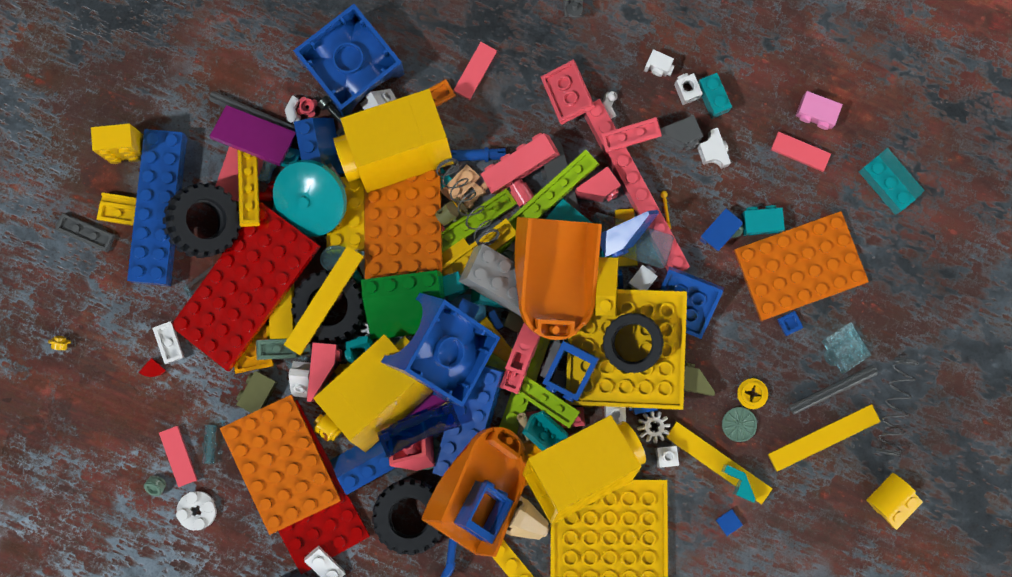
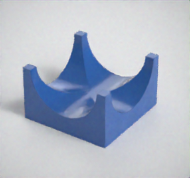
[293,4,405,117]
[381,293,501,407]

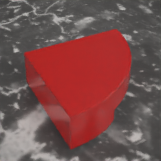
[138,358,167,377]

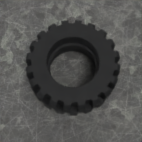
[163,182,241,258]
[291,270,366,344]
[372,479,443,555]

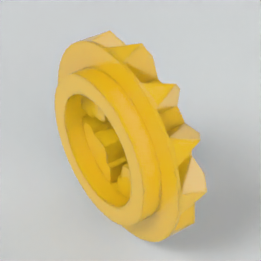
[737,378,768,409]

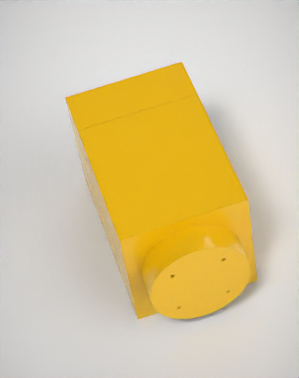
[333,89,454,193]
[313,334,433,453]
[523,415,646,525]

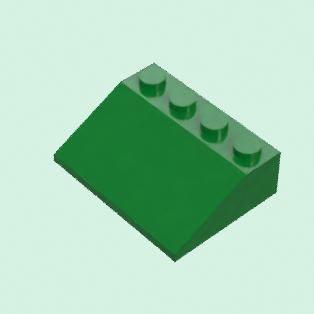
[361,270,445,340]

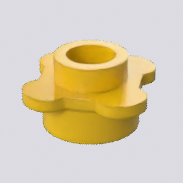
[48,336,71,350]

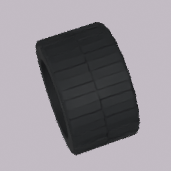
[603,313,664,373]

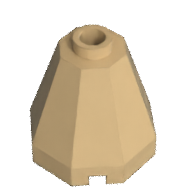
[506,496,549,540]

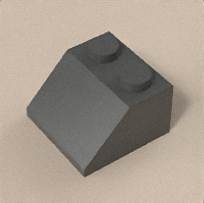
[655,115,703,151]

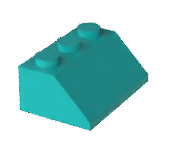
[858,147,925,215]

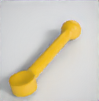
[660,191,671,229]

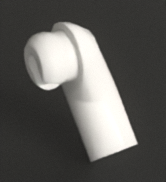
[602,91,617,119]
[285,96,301,124]

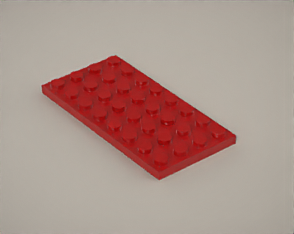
[172,202,321,372]
[278,400,370,575]

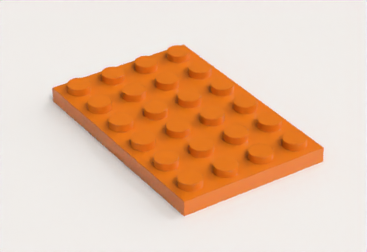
[364,169,443,279]
[734,211,869,321]
[220,394,341,535]

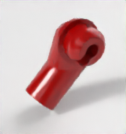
[259,181,275,202]

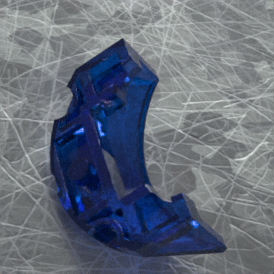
[377,402,461,458]

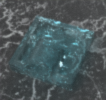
[822,322,871,374]

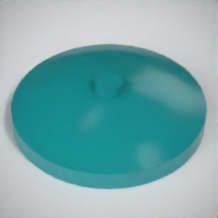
[273,160,347,236]

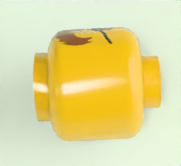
[313,414,341,442]

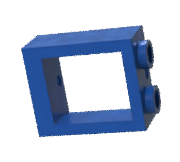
[543,341,600,402]
[454,480,514,544]

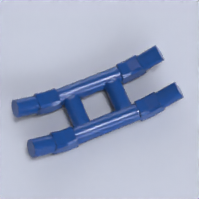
[440,538,457,577]

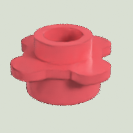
[297,97,318,118]

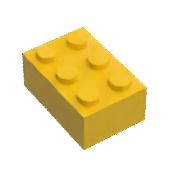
[91,124,144,164]

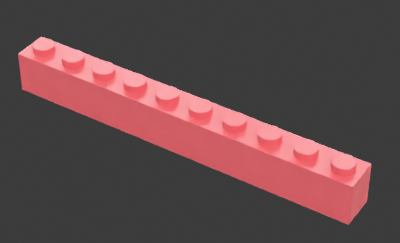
[583,99,690,271]

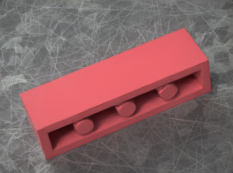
[481,133,560,195]

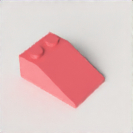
[307,343,342,402]

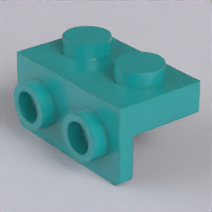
[345,336,374,363]
[522,411,569,451]

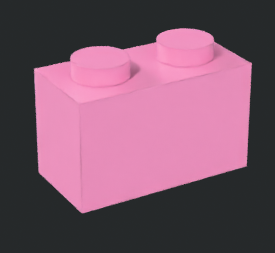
[796,91,843,130]

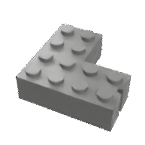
[459,244,521,316]

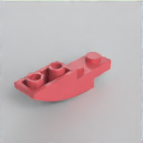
[500,323,541,394]

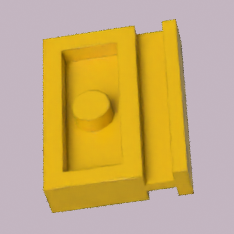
[97,193,136,226]

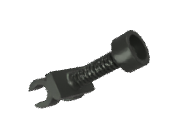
[317,95,345,136]

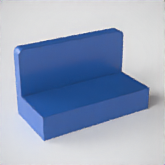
[700,208,743,251]

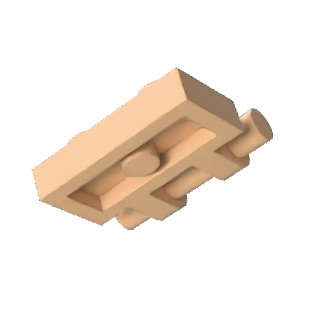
[441,164,488,210]

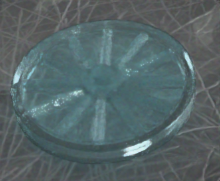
[320,246,345,271]

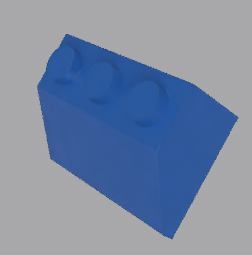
[294,118,345,175]
[330,437,397,495]

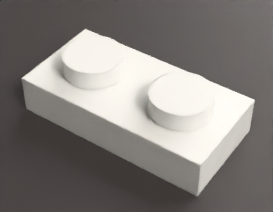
[153,321,184,364]
[304,546,345,577]

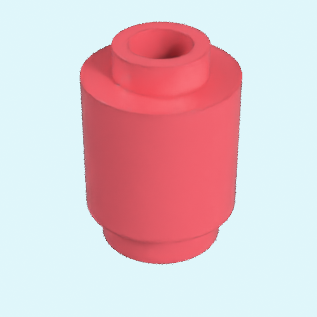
[509,179,534,208]

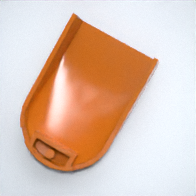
[515,217,602,340]
[421,427,527,557]

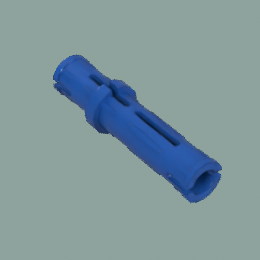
[450,147,506,162]

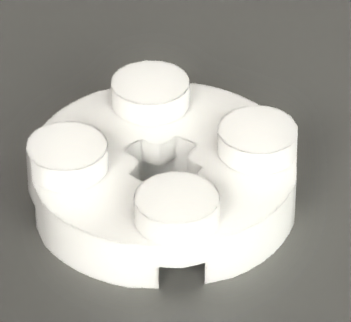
[176,491,217,531]

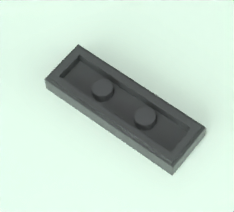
[54,213,116,253]

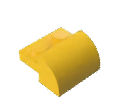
[866,472,923,530]

